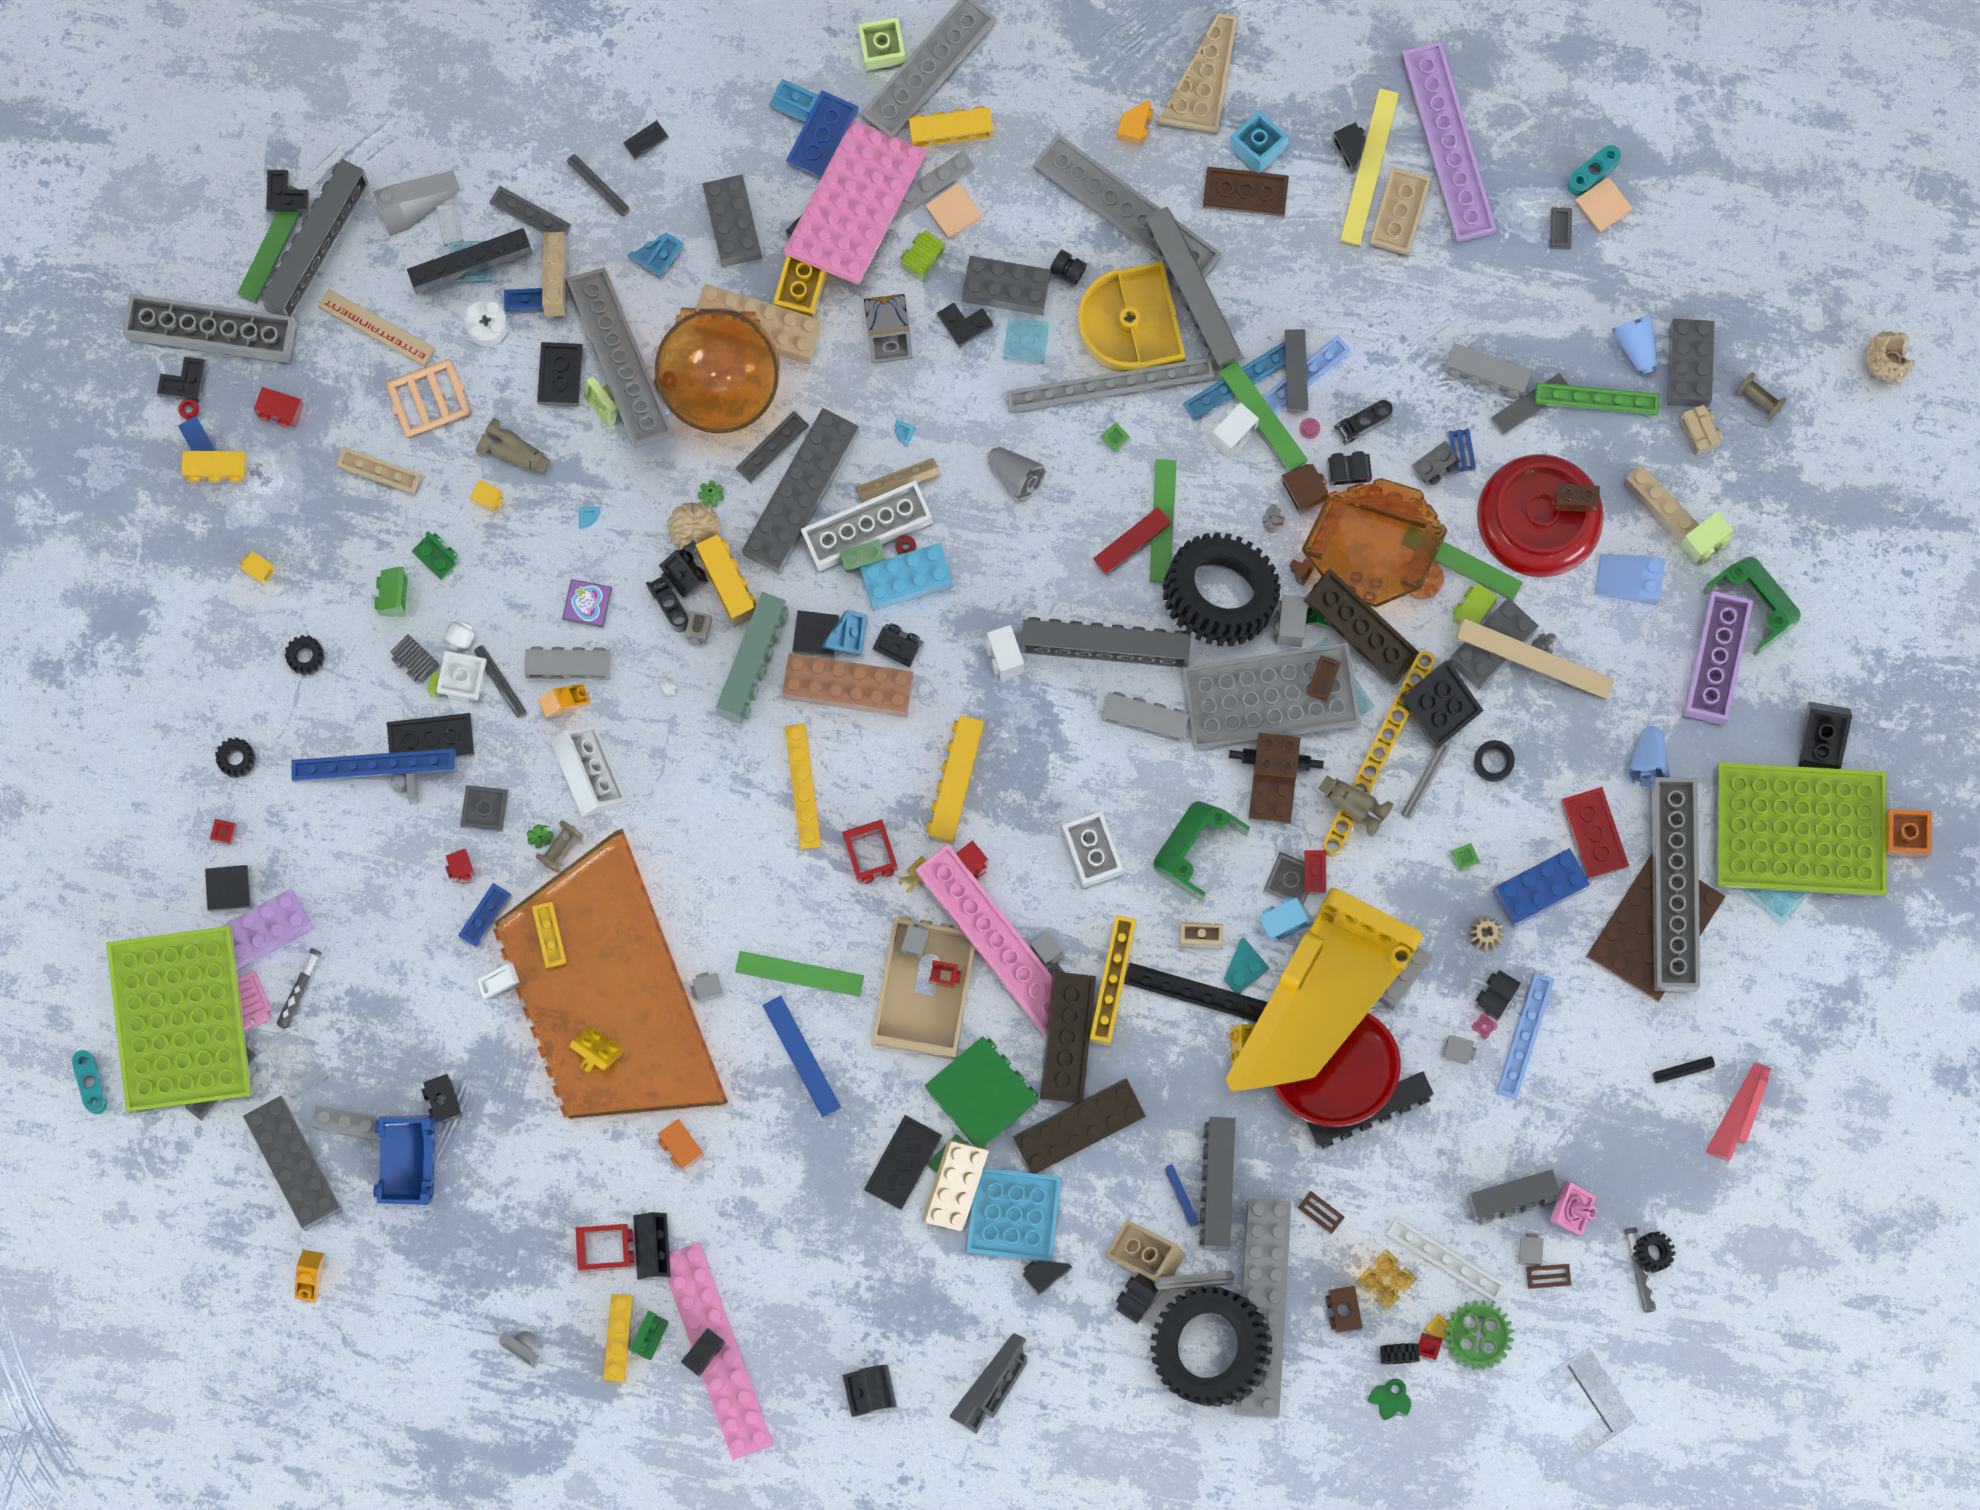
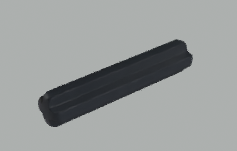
[1653,1056,1715,1084]

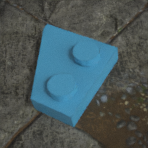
[628,232,684,278]
[822,610,867,656]

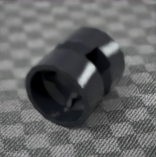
[1050,249,1087,287]

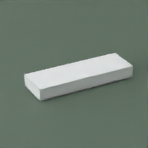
[1139,1270,1191,1334]

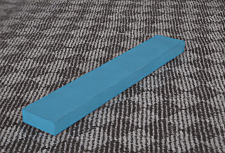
[1183,341,1285,422]

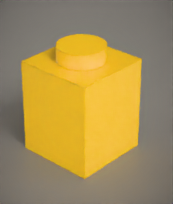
[470,479,504,513]
[240,551,275,586]

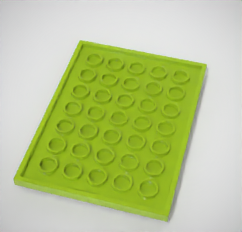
[1717,762,1887,896]
[106,926,252,1112]

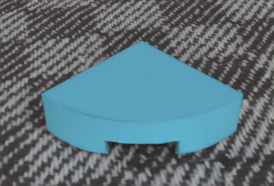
[895,420,916,447]
[579,507,600,529]

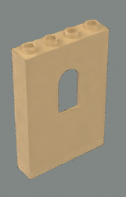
[871,916,976,1060]

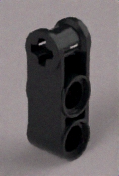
[1334,400,1393,445]
[646,573,688,632]

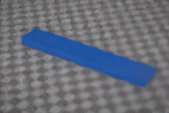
[762,995,841,1118]

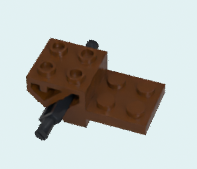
[1229,732,1324,824]

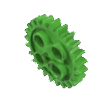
[1444,1300,1514,1370]

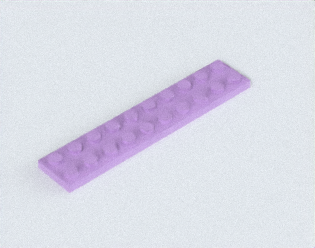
[1402,41,1497,243]

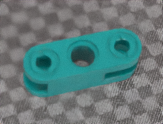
[1568,145,1621,196]
[72,1050,108,1114]

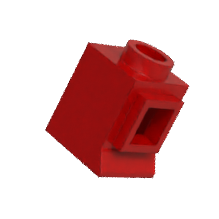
[929,960,961,988]

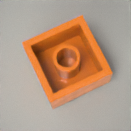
[1887,809,1932,857]

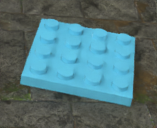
[966,1168,1061,1262]

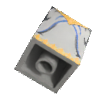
[864,294,913,363]

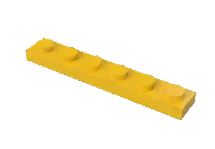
[785,723,822,850]

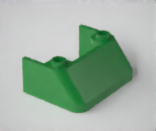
[1702,557,1801,656]
[1153,801,1250,902]

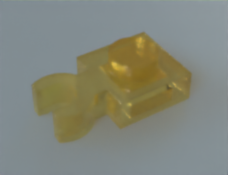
[898,856,927,893]

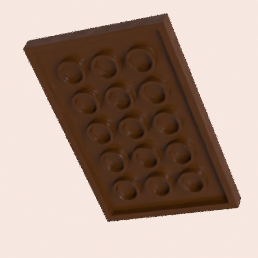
[1586,853,1725,1002]

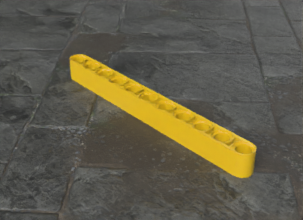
[1322,651,1435,857]

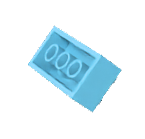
[860,543,953,611]

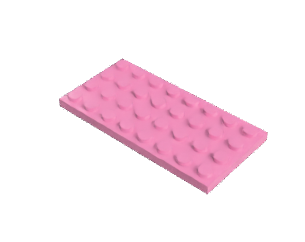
[784,120,927,285]

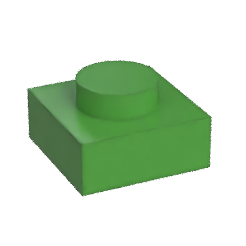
[1101,422,1130,452]
[1451,843,1480,871]

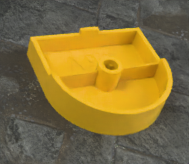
[1078,261,1186,372]

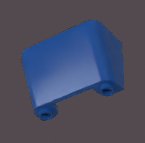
[373,1115,436,1205]

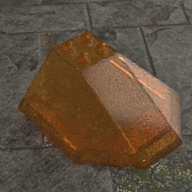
[1302,478,1447,607]

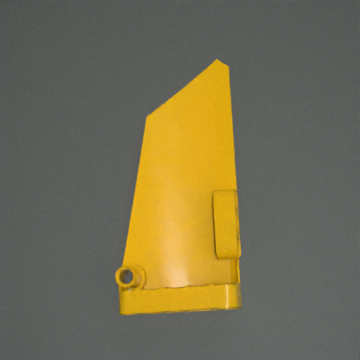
[1225,888,1423,1092]

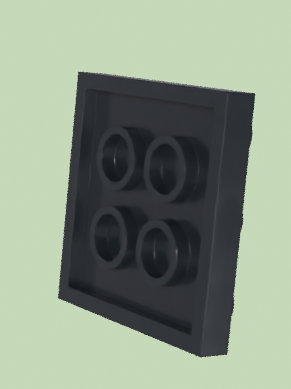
[1400,660,1484,749]

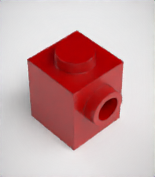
[445,849,476,884]

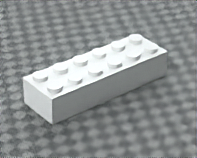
[801,480,933,572]

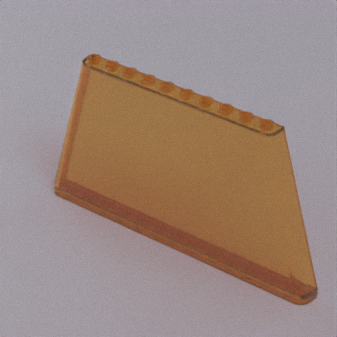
[493,828,729,1120]

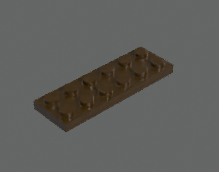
[1303,569,1420,685]
[1040,971,1096,1103]
[1012,1078,1146,1174]

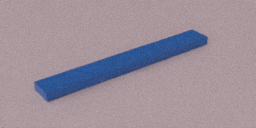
[292,748,456,782]

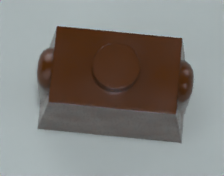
[1280,464,1329,516]

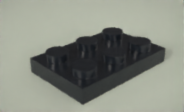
[537,342,583,406]

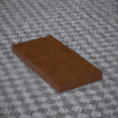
[1203,166,1289,217]

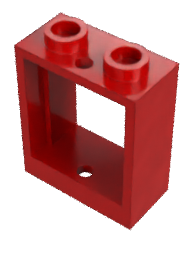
[842,819,898,884]
[575,1224,634,1273]

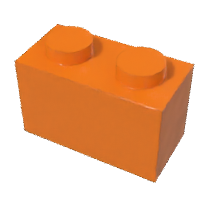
[658,1119,704,1170]

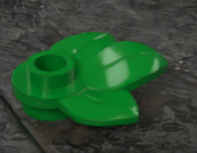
[1368,1378,1411,1420]

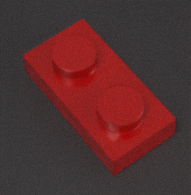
[1304,850,1326,893]

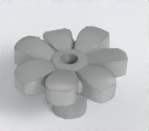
[1262,504,1285,530]
[1531,633,1557,654]

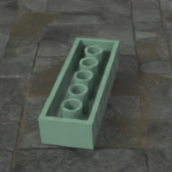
[716,592,789,724]

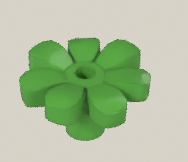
[698,480,724,507]
[527,824,554,848]

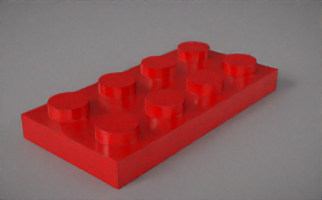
[1561,787,1629,880]

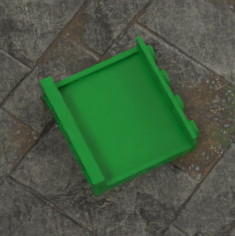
[924,1036,1039,1148]

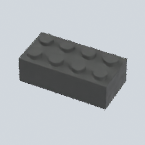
[702,174,762,267]
[962,256,1051,316]
[1667,318,1715,407]
[1449,597,1539,690]
[1466,1169,1560,1225]

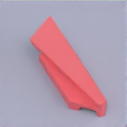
[1706,1063,1771,1161]

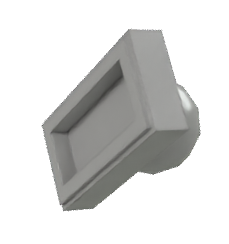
[391,773,418,804]
[499,1331,539,1368]

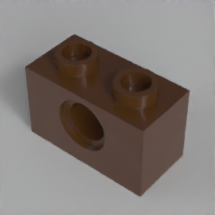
[1556,484,1600,512]
[1325,1286,1363,1334]

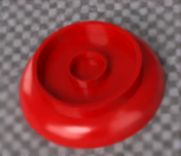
[1477,454,1604,577]
[1274,1013,1401,1127]

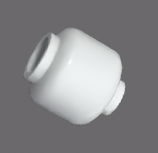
[444,619,475,652]

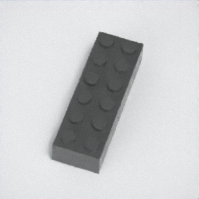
[243,1096,343,1231]
[1199,1117,1235,1251]

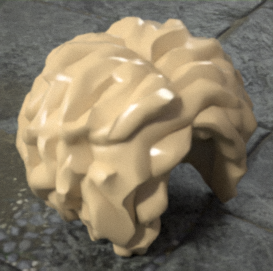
[1865,331,1915,383]
[667,502,721,549]

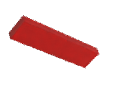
[1093,507,1172,576]

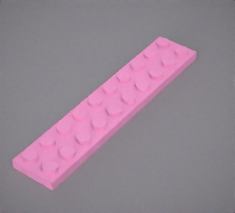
[914,844,1052,1038]
[667,1242,773,1460]

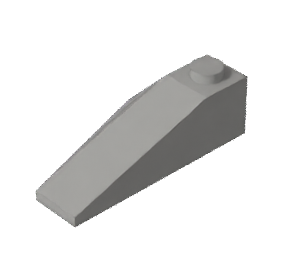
[373,170,460,236]

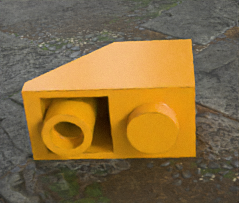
[1117,100,1154,146]
[538,684,591,718]
[294,1250,324,1302]

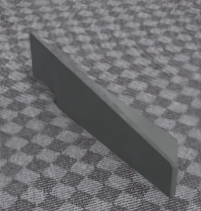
[949,1333,1027,1434]

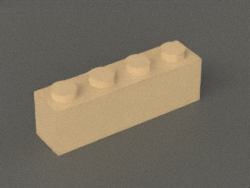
[542,232,567,317]
[1623,465,1699,544]

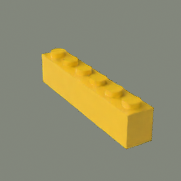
[926,715,984,845]
[1089,915,1137,1047]

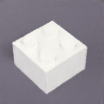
[1211,402,1259,459]
[984,625,1024,681]

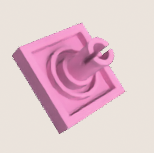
[1550,1181,1597,1236]

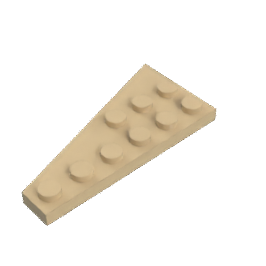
[1157,13,1238,134]

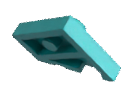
[1224,937,1270,994]

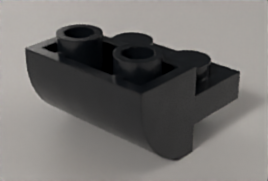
[843,1365,897,1417]

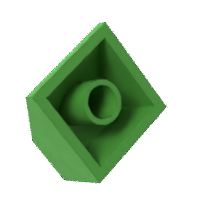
[374,566,408,617]

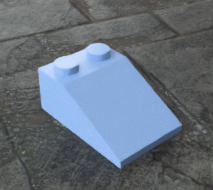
[1594,554,1666,605]

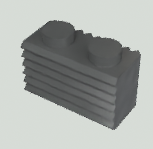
[390,634,440,683]

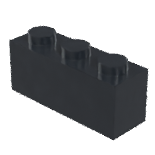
[633,1212,671,1280]

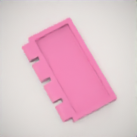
[238,971,272,1031]

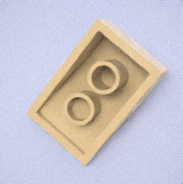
[1105,1219,1186,1283]

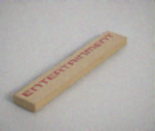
[318,289,435,367]

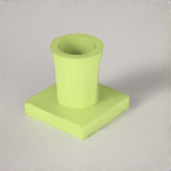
[584,376,618,428]

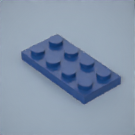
[786,90,859,179]

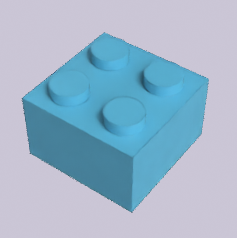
[1229,111,1289,174]
[1259,896,1313,943]

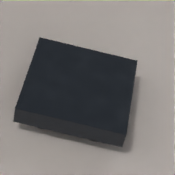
[792,610,839,657]
[205,865,251,911]

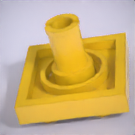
[569,1026,624,1072]

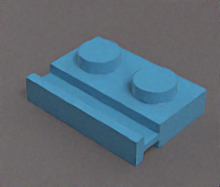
[769,79,819,123]

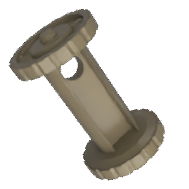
[1735,372,1787,420]
[535,820,584,873]

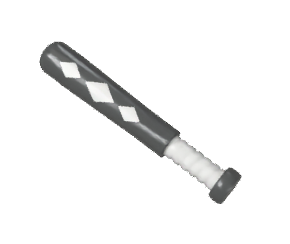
[277,948,322,1029]
[1625,1227,1656,1313]

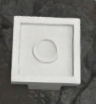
[436,651,487,702]

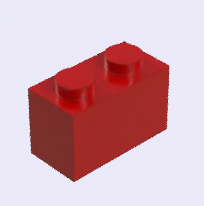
[254,387,304,428]
[956,840,989,880]

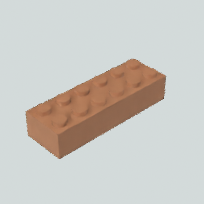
[782,653,914,717]

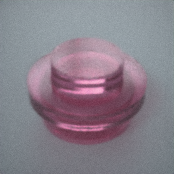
[1299,418,1320,439]

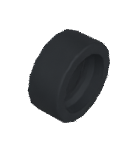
[1474,740,1515,782]

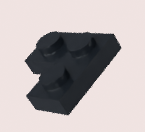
[266,170,309,212]
[937,302,994,348]
[157,356,206,401]

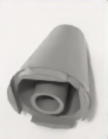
[988,447,1046,500]

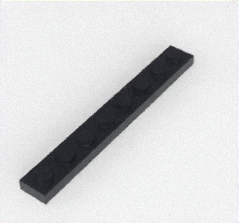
[1124,962,1268,1022]

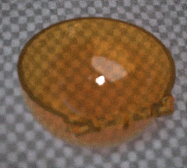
[655,307,781,433]

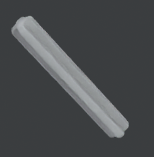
[1402,744,1450,819]
[1154,1271,1234,1290]

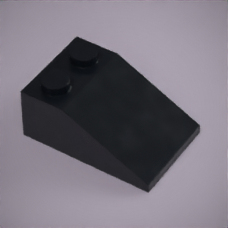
[1798,702,1852,769]

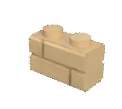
[1680,405,1723,455]
[1179,922,1223,948]

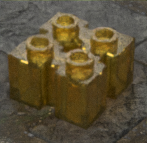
[1356,1249,1418,1312]

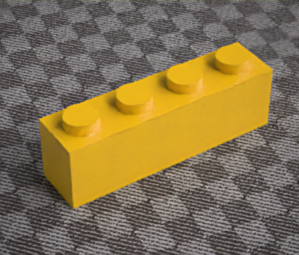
[909,106,993,147]
[603,1294,634,1384]

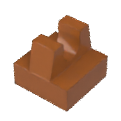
[1289,558,1314,586]

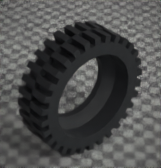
[1162,532,1281,647]
[1150,1286,1273,1407]

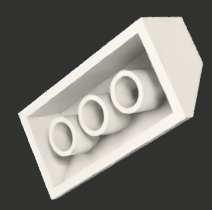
[550,725,627,817]

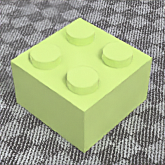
[858,17,906,71]
[1680,511,1733,565]

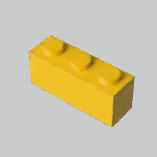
[181,451,248,483]

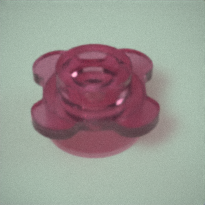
[1472,1014,1497,1039]

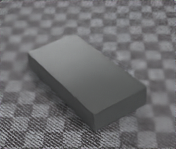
[1550,207,1572,250]

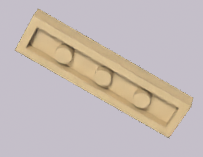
[336,447,422,495]
[856,458,940,503]

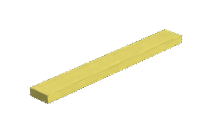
[1340,88,1399,247]

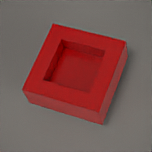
[210,819,237,845]
[1418,1333,1443,1360]

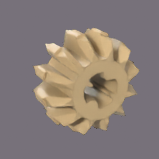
[1468,915,1505,952]

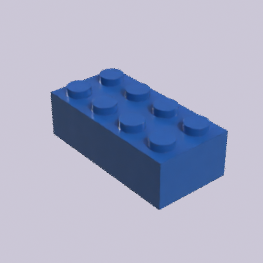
[1493,848,1590,928]

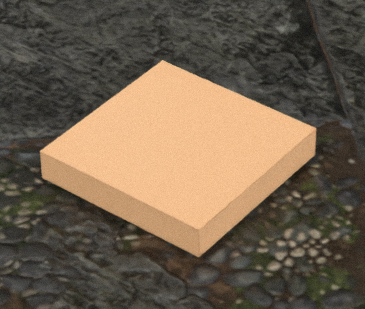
[1575,177,1633,233]
[925,183,982,240]

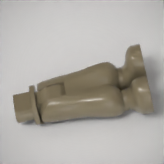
[475,418,551,474]
[1318,775,1394,837]

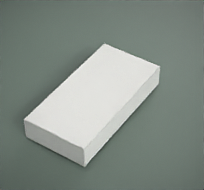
[477,963,520,999]

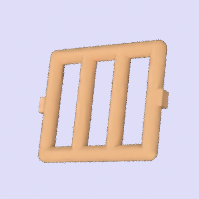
[386,359,471,437]

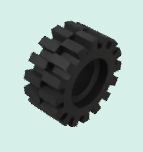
[285,635,325,675]
[215,737,255,778]
[1633,1231,1676,1273]
[1380,1343,1420,1364]

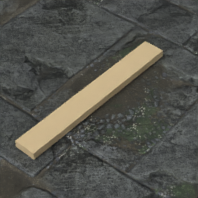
[1455,618,1615,699]

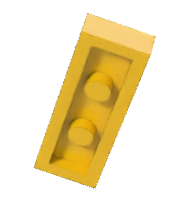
[532,902,567,969]

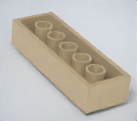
[692,283,823,365]

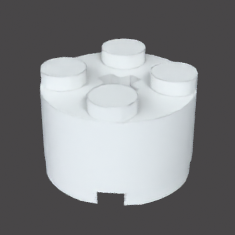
[464,301,508,348]

